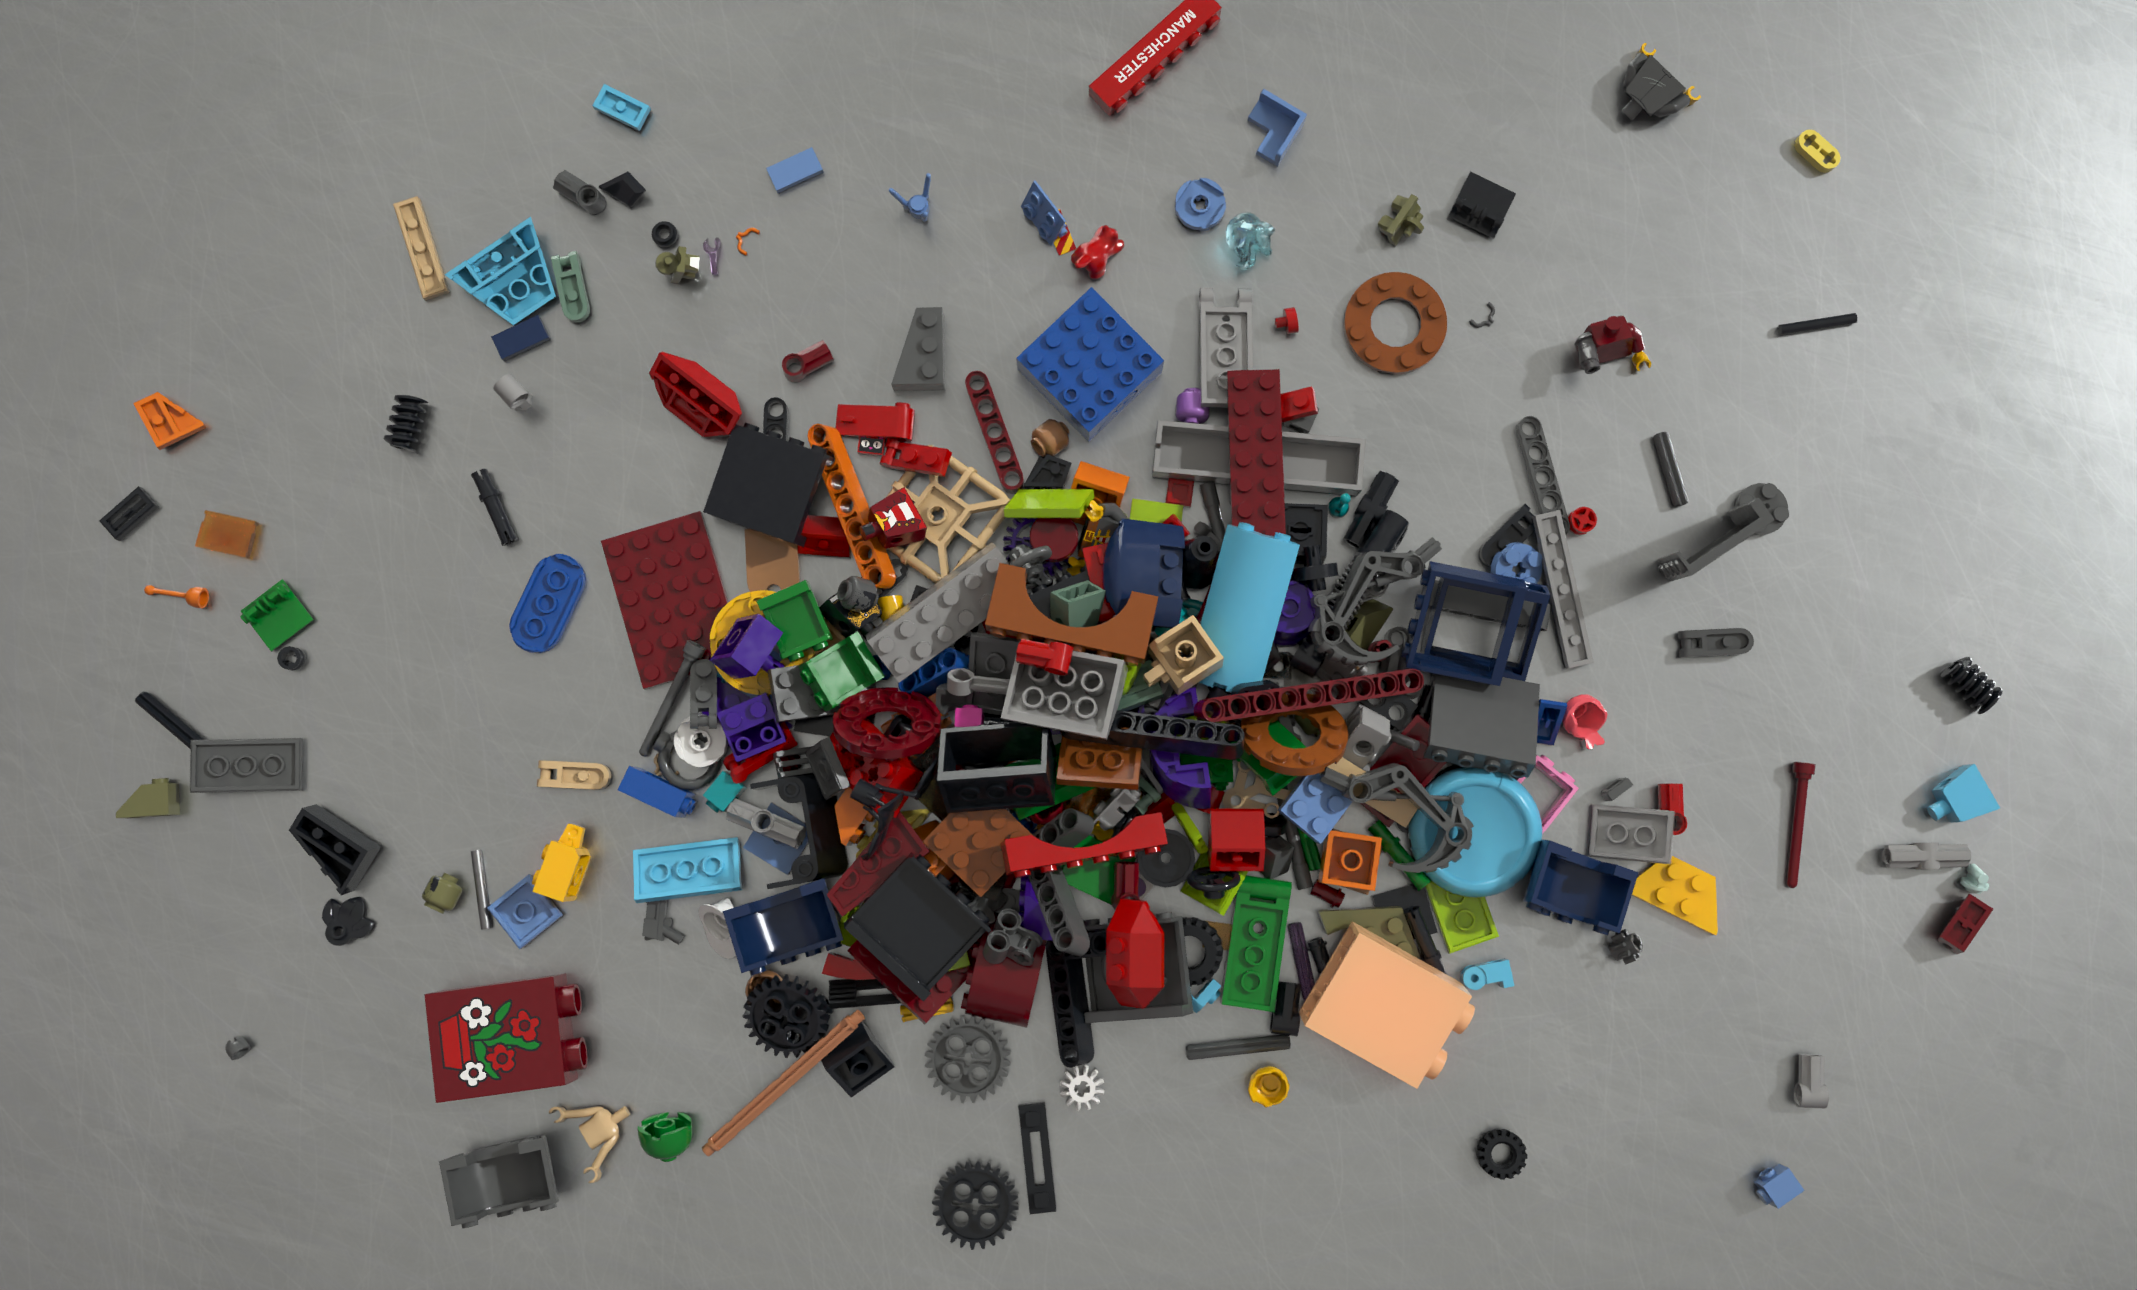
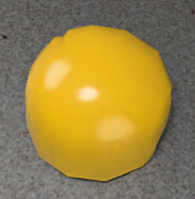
[1248,1066,1290,1108]

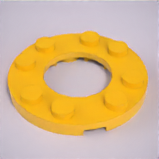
[710,590,815,695]

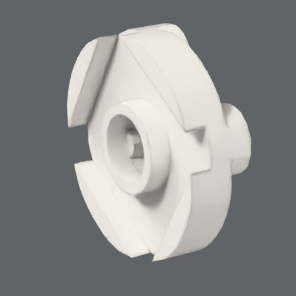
[674,714,728,767]

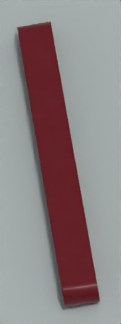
[1194,669,1424,722]

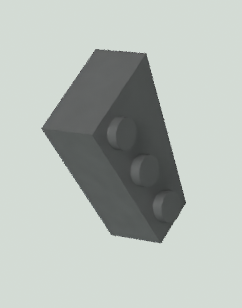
[891,307,945,391]

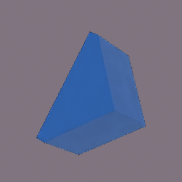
[1537,699,1567,745]

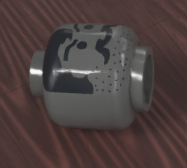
[837,576,878,613]

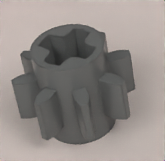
[1609,929,1643,965]

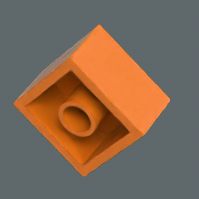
[1318,830,1382,891]

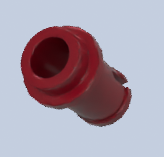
[1310,879,1345,908]

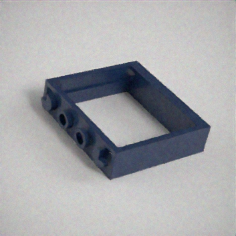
[1401,561,1527,686]
[1420,577,1550,681]

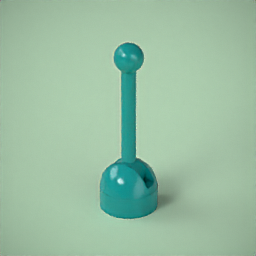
[1328,493,1351,518]

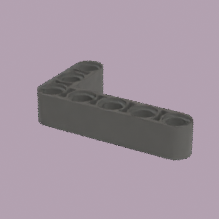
[1028,808,1094,956]

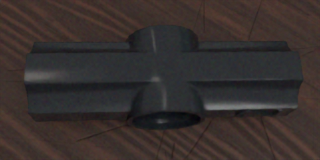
[1343,471,1399,549]

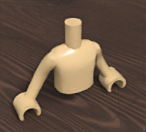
[549,1106,630,1183]

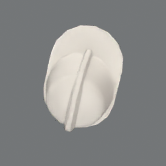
[698,898,736,959]

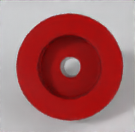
[1275,307,1299,334]

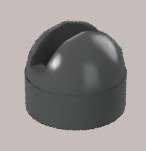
[225,1037,251,1060]

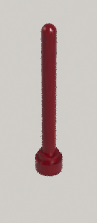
[1787,762,1816,888]

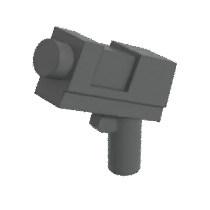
[642,900,684,945]

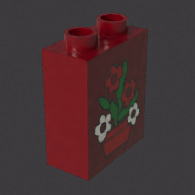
[424,973,588,1103]

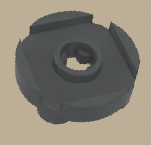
[1734,483,1789,536]

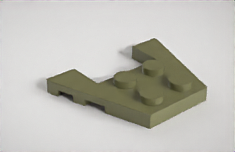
[1318,906,1420,958]

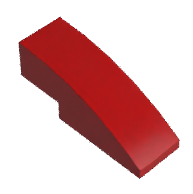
[822,952,876,980]

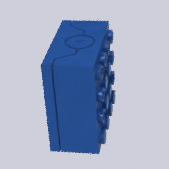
[1016,287,1164,442]

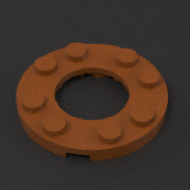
[1344,272,1447,375]
[1240,693,1348,776]

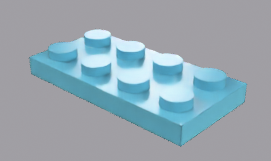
[633,837,742,903]

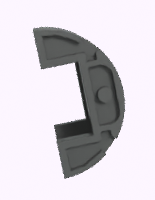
[439,1135,559,1229]

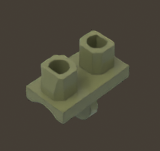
[1378,194,1424,246]
[655,246,700,284]

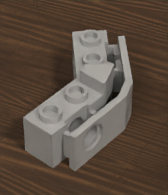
[1339,704,1391,820]

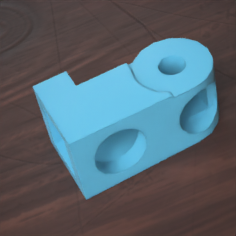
[1460,958,1514,990]

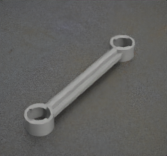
[947,668,1010,696]

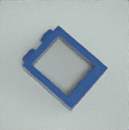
[618,766,697,818]

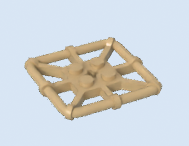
[885,444,1011,584]

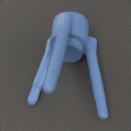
[889,173,931,222]

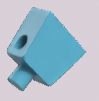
[1927,764,2000,823]

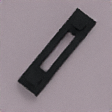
[829,979,901,1009]
[1018,1102,1056,1214]

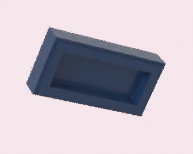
[491,315,551,361]

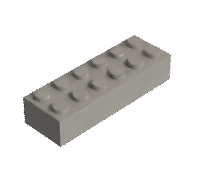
[865,542,1027,683]

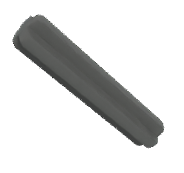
[1653,432,1688,507]

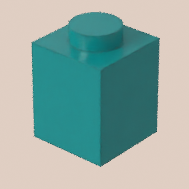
[703,771,747,813]

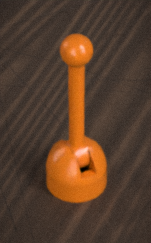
[144,585,209,609]

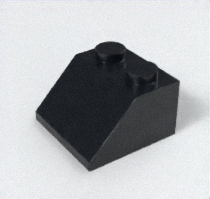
[821,1022,895,1097]

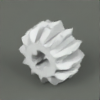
[1060,1064,1104,1111]

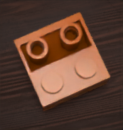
[834,787,875,846]

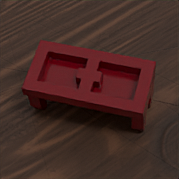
[1938,894,1993,954]

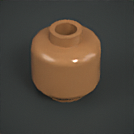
[1031,419,1069,457]

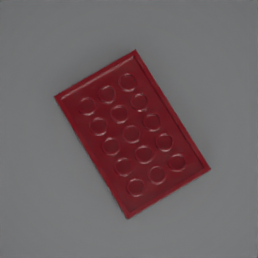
[601,511,728,690]

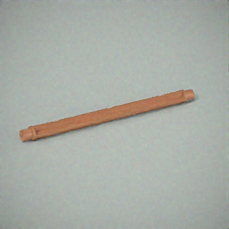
[702,1010,865,1156]

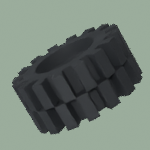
[1477,1129,1528,1180]

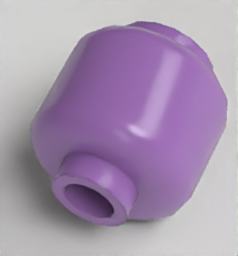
[1176,388,1210,424]

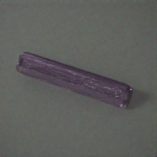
[1288,922,1315,1000]

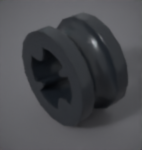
[277,646,305,671]

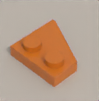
[133,392,206,450]

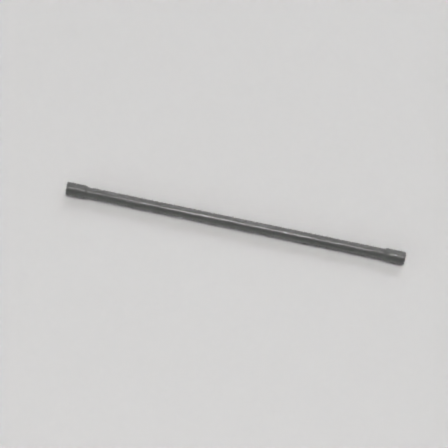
[1200,482,1313,890]

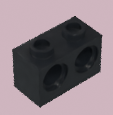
[1354,679,1418,732]

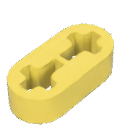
[1794,129,1841,173]

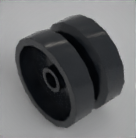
[1137,829,1195,888]

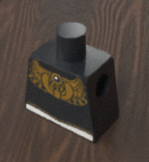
[820,577,882,641]

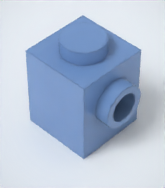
[1754,1164,1805,1209]

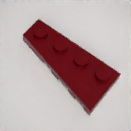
[827,811,930,917]

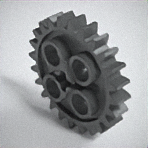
[925,1015,1011,1103]

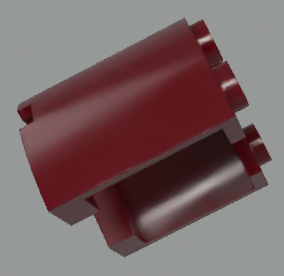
[961,912,1047,1028]

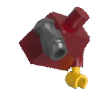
[1574,316,1651,374]

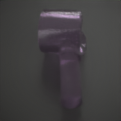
[703,237,721,275]

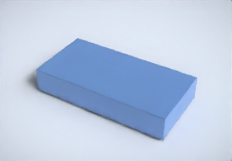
[766,147,824,193]

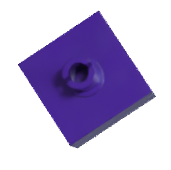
[710,614,784,679]

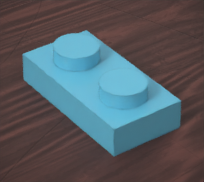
[592,84,651,131]

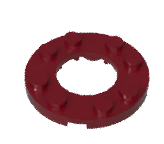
[833,687,941,761]

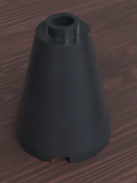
[1182,536,1219,590]

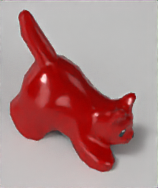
[1071,225,1125,279]

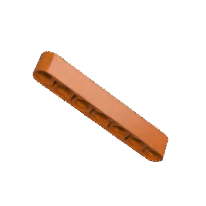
[807,424,896,589]

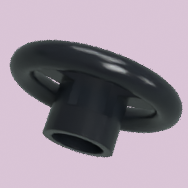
[1187,866,1240,899]

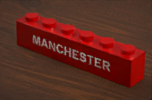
[1089,0,1222,116]

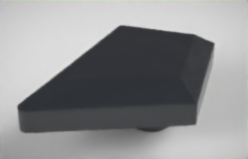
[599,171,646,208]
[1024,454,1072,488]

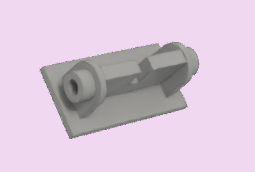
[1092,788,1142,831]

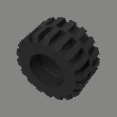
[1182,917,1223,987]

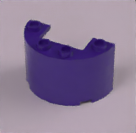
[1150,687,1211,809]

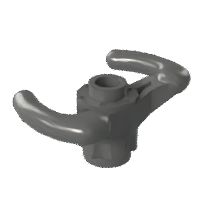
[1009,544,1053,595]

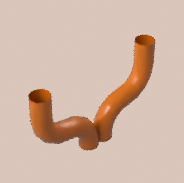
[736,227,760,255]

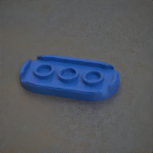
[509,554,586,653]

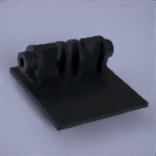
[1448,171,1516,238]

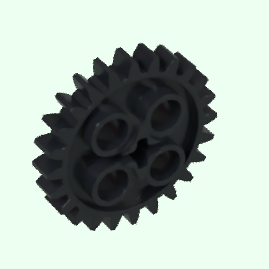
[743,974,830,1058]
[932,1159,1019,1250]

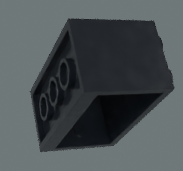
[937,723,1056,813]

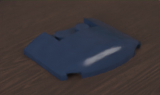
[1103,518,1185,629]

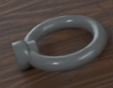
[653,730,722,790]

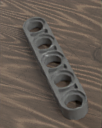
[1516,416,1570,534]

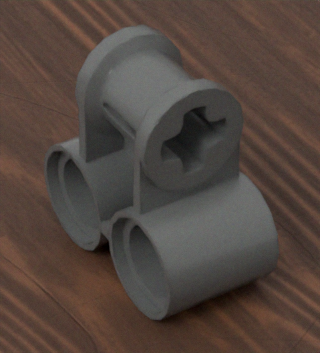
[983,909,1043,966]

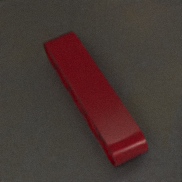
[965,371,1024,494]

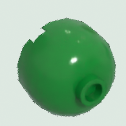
[637,1112,693,1162]

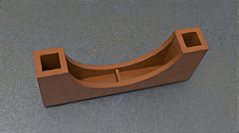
[985,563,1158,666]

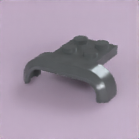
[936,632,1019,715]

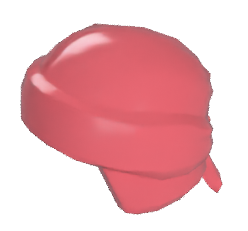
[1562,694,1608,750]

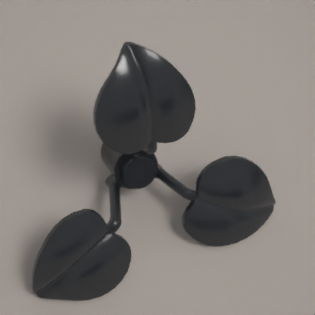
[850,753,938,861]

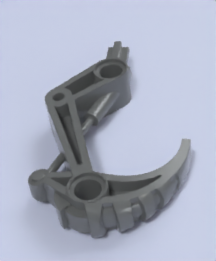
[1308,537,1442,665]
[1319,763,1474,873]

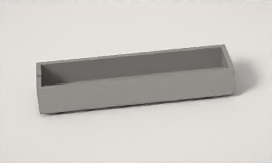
[1152,420,1366,496]

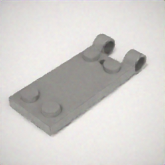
[1199,288,1253,407]

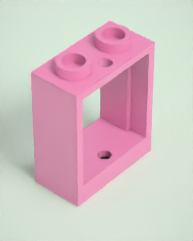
[1514,755,1579,835]

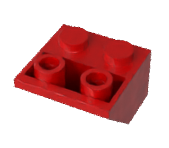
[1207,808,1265,871]

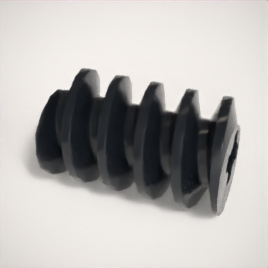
[383,395,428,452]
[1940,657,2003,714]

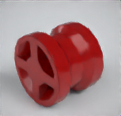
[1568,507,1597,535]

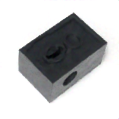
[1285,503,1328,564]

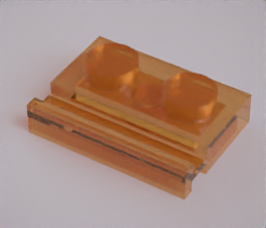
[195,510,259,559]

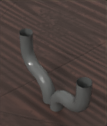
[1469,302,1495,327]

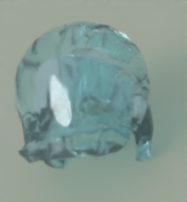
[1226,212,1275,269]

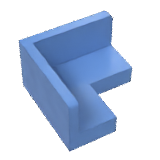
[1248,89,1307,167]

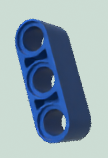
[898,648,969,698]

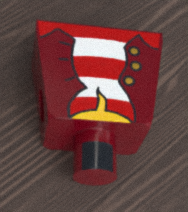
[859,487,927,549]

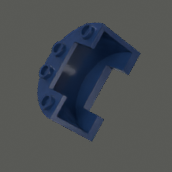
[1523,840,1639,936]
[723,878,844,976]

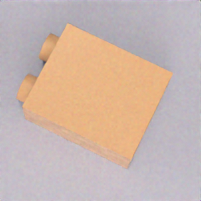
[1299,921,1475,1089]

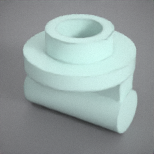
[1960,864,1989,894]

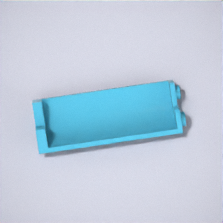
[1199,522,1300,693]

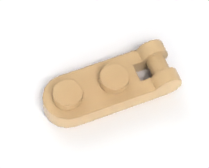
[537,760,611,790]

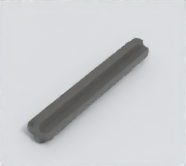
[1186,1035,1291,1060]

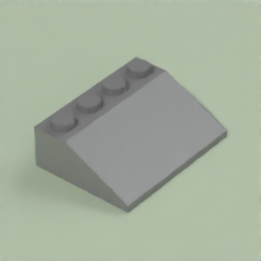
[1001,641,1128,740]

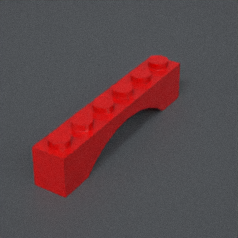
[1000,812,1168,878]

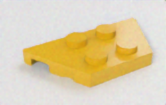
[1632,856,1718,935]

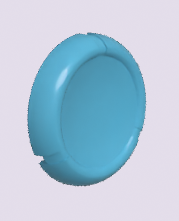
[1408,767,1542,897]

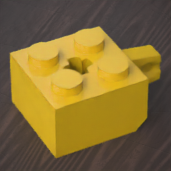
[532,823,591,902]

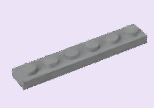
[1532,510,1594,668]

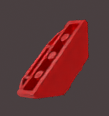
[649,352,742,437]
[1106,898,1164,1009]

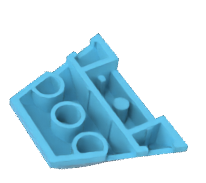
[445,217,556,325]

